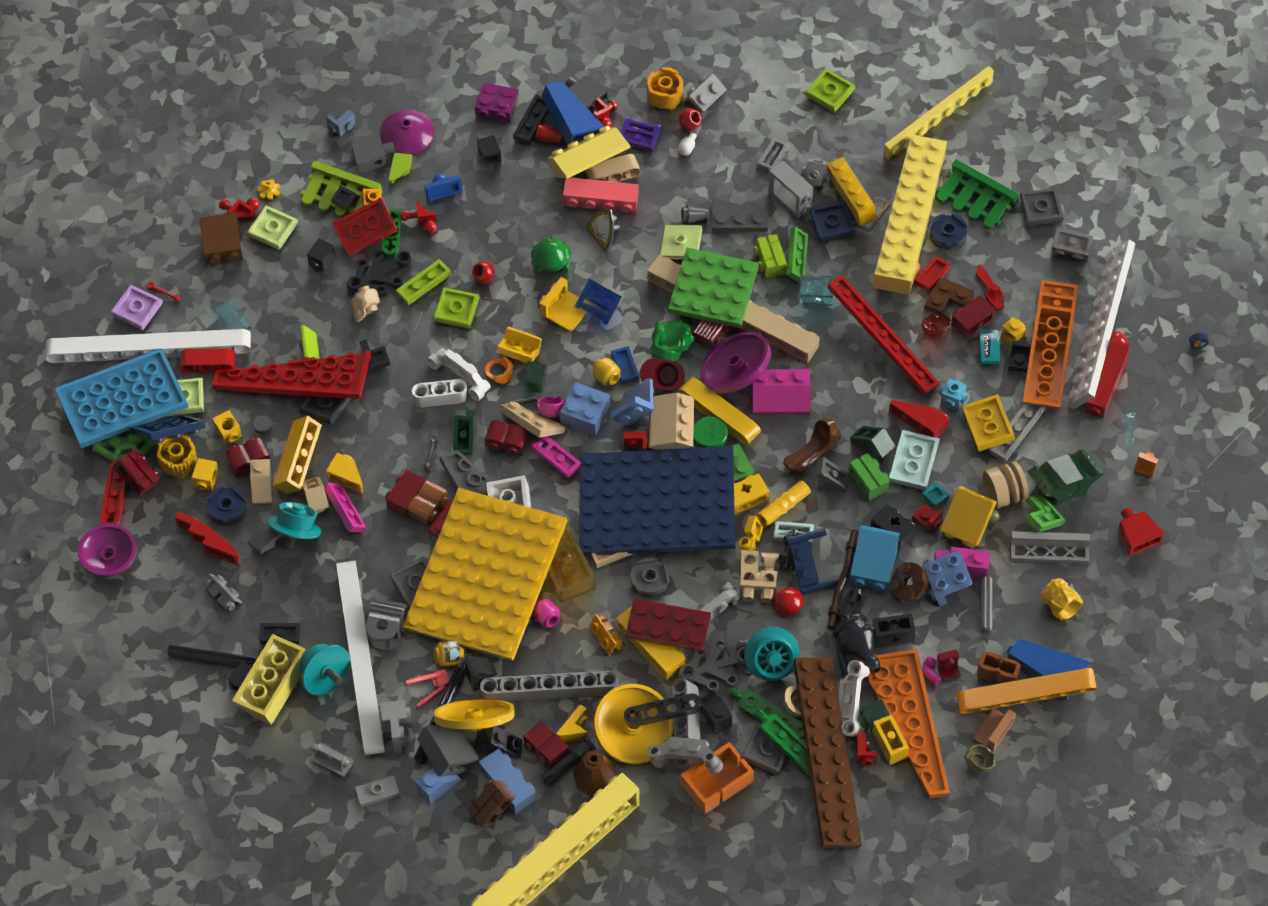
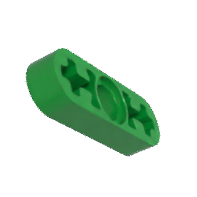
[382,209,402,259]

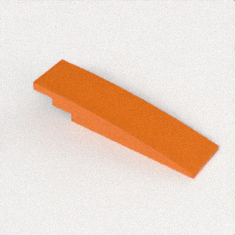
[1022,280,1079,409]

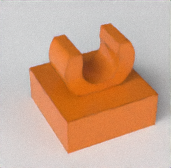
[1134,452,1158,478]

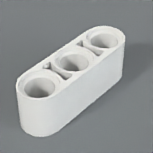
[412,379,468,408]

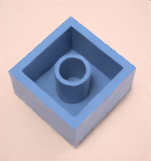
[560,382,611,437]

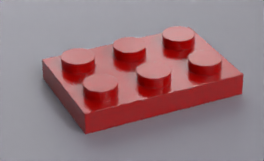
[333,198,398,256]

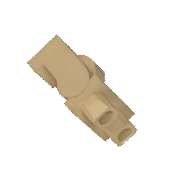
[740,550,779,603]

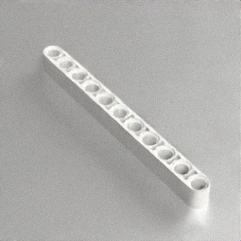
[45,329,251,363]
[336,560,385,756]

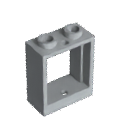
[768,160,813,218]

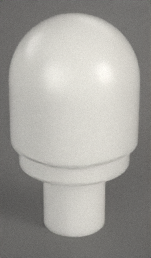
[678,132,697,156]

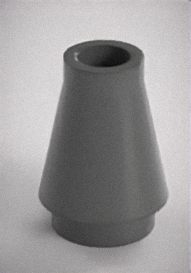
[681,205,709,224]

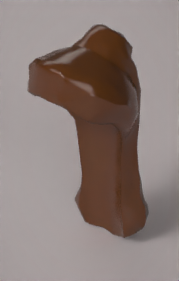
[783,417,841,473]

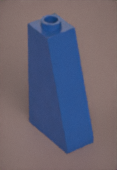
[541,81,604,145]
[1007,639,1090,700]

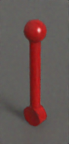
[147,282,180,302]

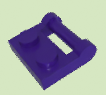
[620,116,662,152]

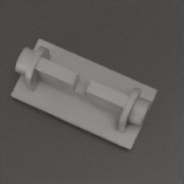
[204,573,243,611]
[309,743,354,777]

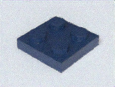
[809,200,856,242]

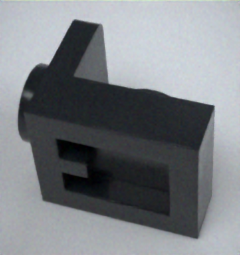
[1008,341,1031,373]

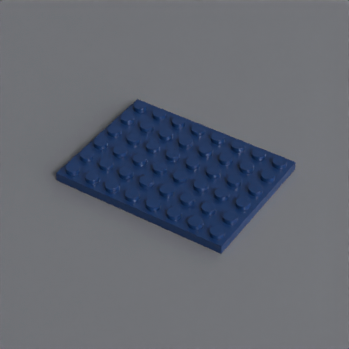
[579,446,736,556]

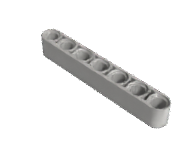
[480,671,618,701]

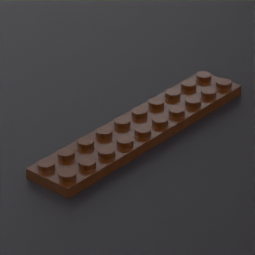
[793,657,862,848]

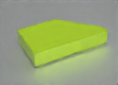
[389,153,413,184]

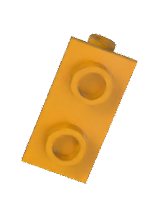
[589,614,623,656]

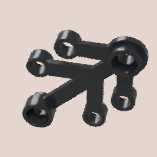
[346,250,411,298]

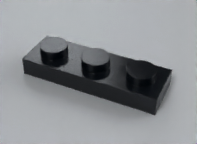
[513,95,549,145]

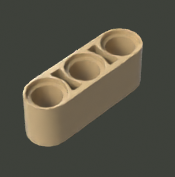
[585,154,641,182]

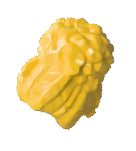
[1041,578,1083,620]

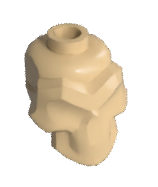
[350,286,380,322]

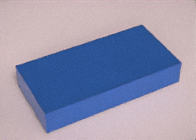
[611,346,640,385]

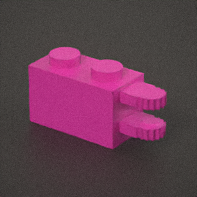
[934,547,990,580]

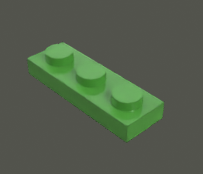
[787,226,808,283]

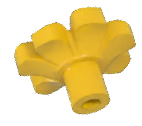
[257,179,280,200]

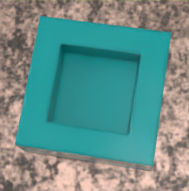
[922,482,949,509]

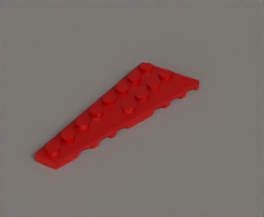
[212,350,371,399]

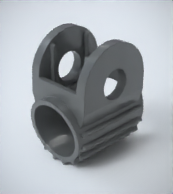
[365,598,407,651]

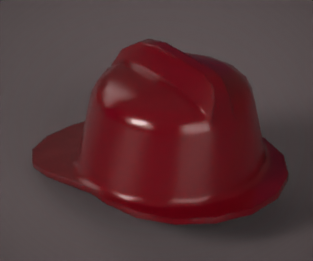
[640,358,685,390]

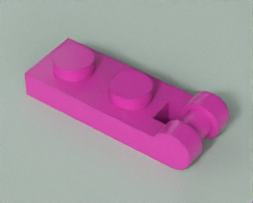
[529,436,581,479]

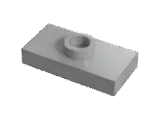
[355,775,400,808]

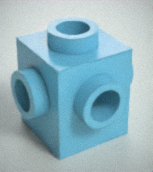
[939,378,968,412]

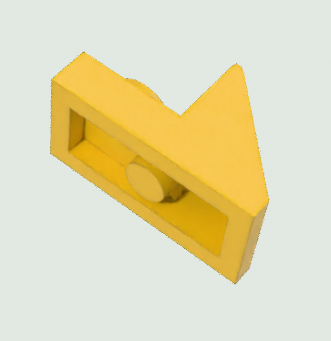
[556,704,588,744]

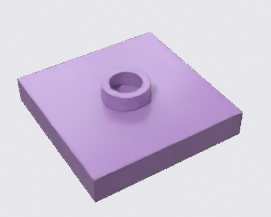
[110,285,163,331]

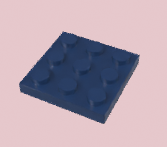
[130,414,206,443]

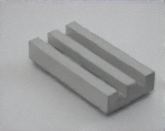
[757,137,790,172]

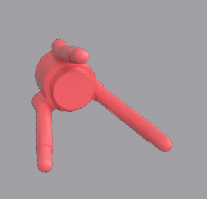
[405,669,450,708]

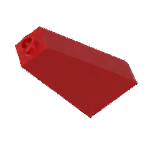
[1085,338,1131,418]

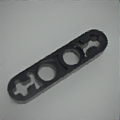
[624,693,701,727]

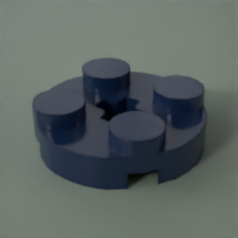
[930,214,967,250]
[207,487,246,525]

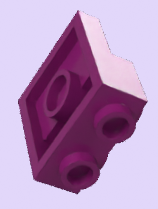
[475,83,519,122]

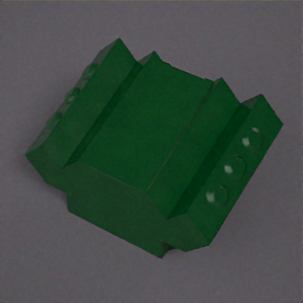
[1027,449,1104,505]

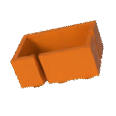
[681,742,754,814]

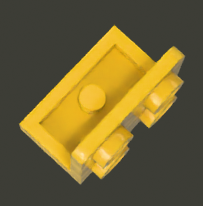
[539,277,591,332]

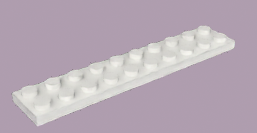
[1067,240,1135,410]

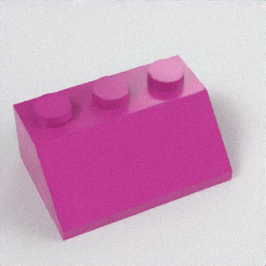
[752,369,810,414]

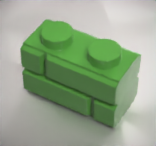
[848,453,890,500]

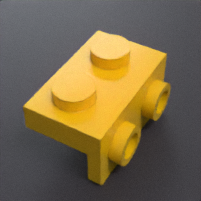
[496,327,542,364]

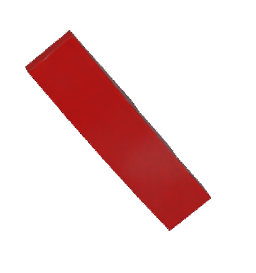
[175,511,241,566]

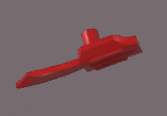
[976,264,1005,311]

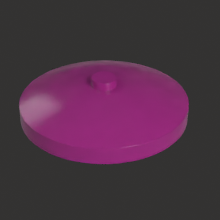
[700,332,771,394]

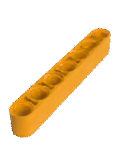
[956,668,1097,714]

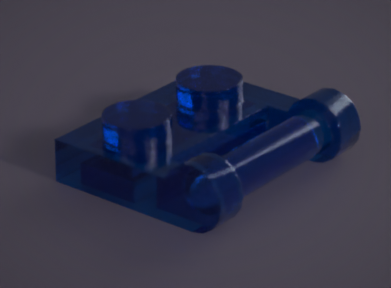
[574,279,622,325]

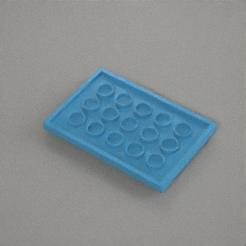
[55,348,189,448]

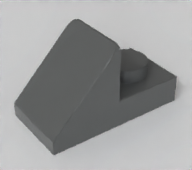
[816,457,849,491]

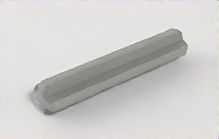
[981,576,992,631]

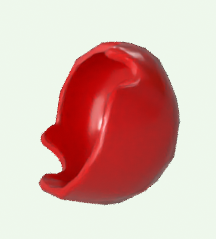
[772,587,804,618]

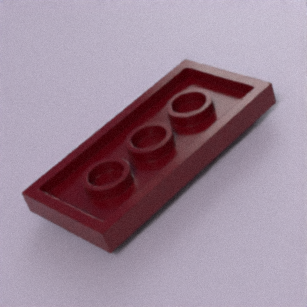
[625,598,711,652]

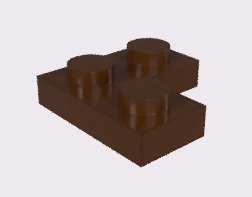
[924,277,974,315]

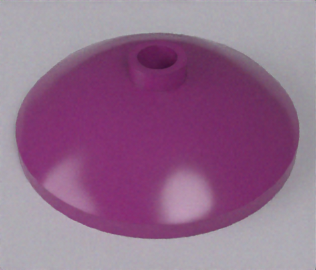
[380,109,434,155]
[78,524,137,577]

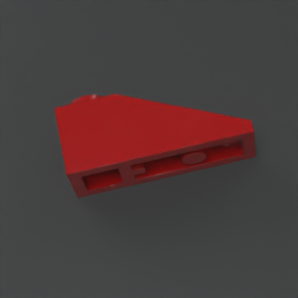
[889,400,949,438]

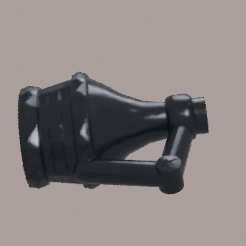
[832,613,881,678]

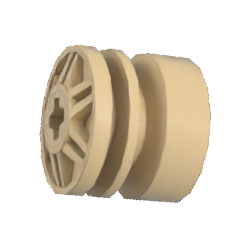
[982,461,1029,509]

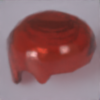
[921,313,952,339]

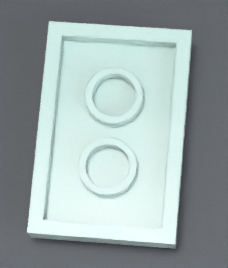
[889,430,940,490]

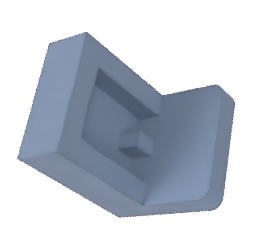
[326,110,356,137]

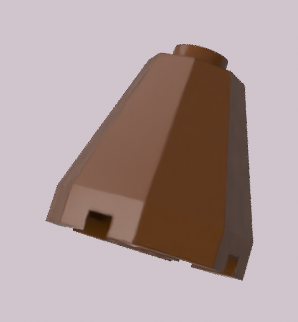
[573,750,616,797]

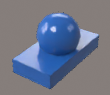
[424,174,463,202]

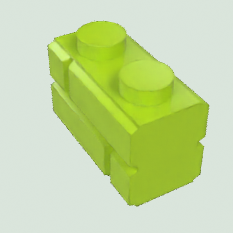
[753,234,787,278]

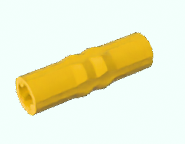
[757,480,811,526]

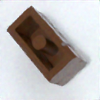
[468,780,516,827]

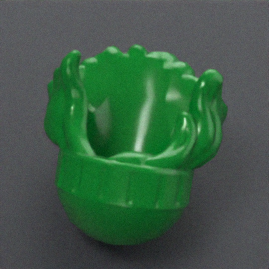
[531,237,571,273]
[650,319,694,361]

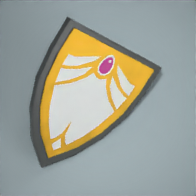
[586,209,620,253]

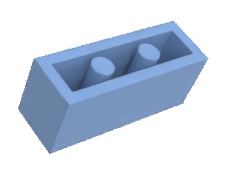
[479,749,536,814]

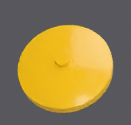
[593,684,674,765]
[434,699,515,731]

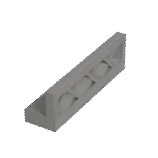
[1010,531,1091,564]

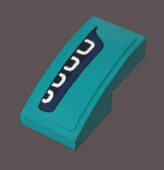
[979,330,1000,364]

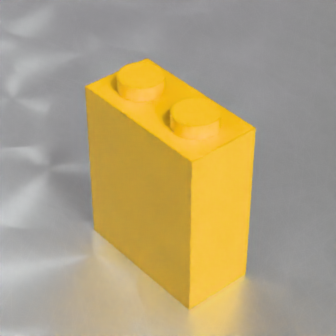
[940,486,997,547]

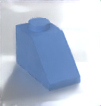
[416,768,461,805]

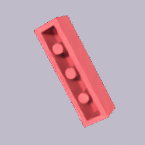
[563,178,639,213]

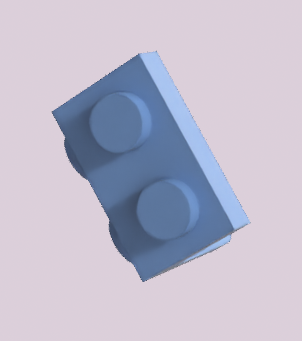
[611,378,654,426]
[923,551,972,606]

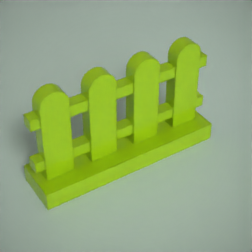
[300,161,383,218]

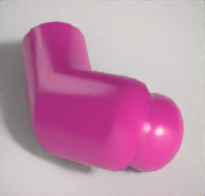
[922,656,942,686]

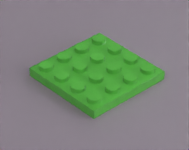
[668,247,759,328]

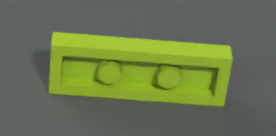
[396,259,452,306]

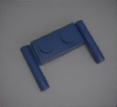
[787,528,839,595]

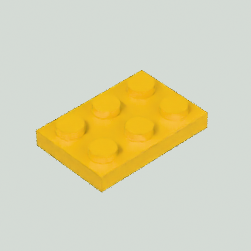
[962,394,1015,451]

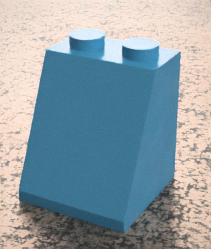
[850,525,900,592]

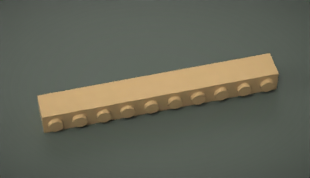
[647,255,820,364]

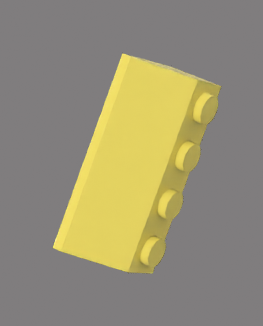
[548,125,631,179]
[232,634,307,725]

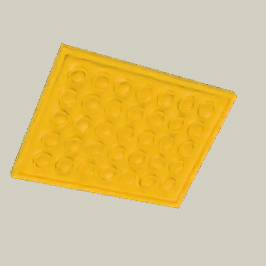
[403,488,567,661]

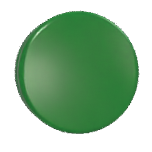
[693,417,728,448]

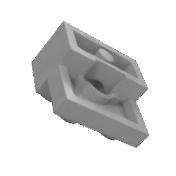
[381,700,412,755]

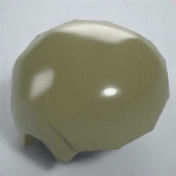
[965,744,996,774]

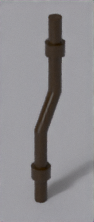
[827,529,859,630]

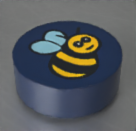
[1189,333,1209,349]

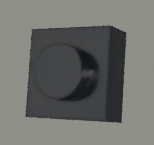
[331,185,357,211]

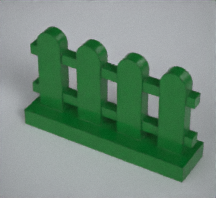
[937,159,1018,229]

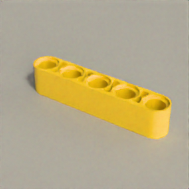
[678,377,761,445]

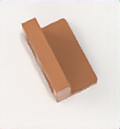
[973,709,1016,752]

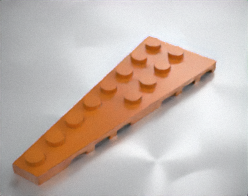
[859,649,950,799]

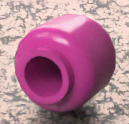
[531,599,560,628]

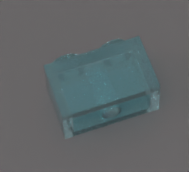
[799,275,837,306]

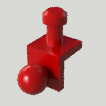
[593,98,618,127]
[219,197,260,220]
[401,201,437,234]

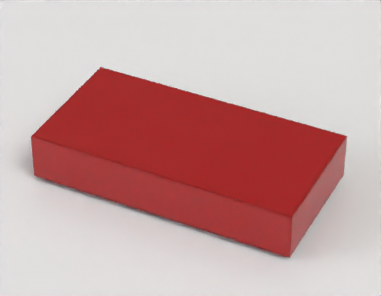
[914,255,951,293]

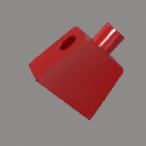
[1119,507,1164,556]

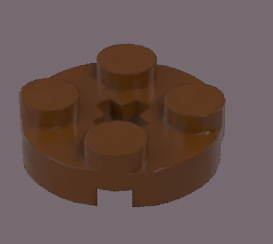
[889,562,929,602]

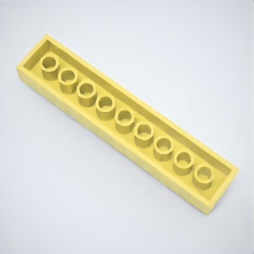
[873,134,947,295]
[471,773,640,906]

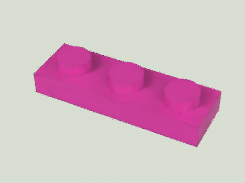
[324,482,367,533]

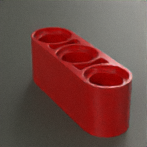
[179,348,235,374]

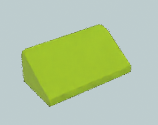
[300,325,320,359]

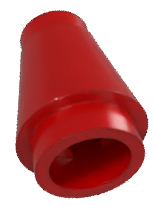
[535,124,562,144]

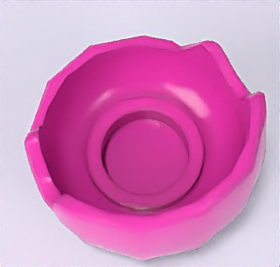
[536,396,566,418]

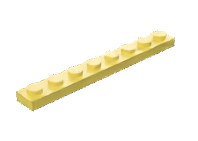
[883,66,994,159]

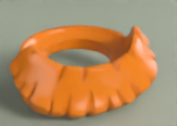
[485,356,514,384]

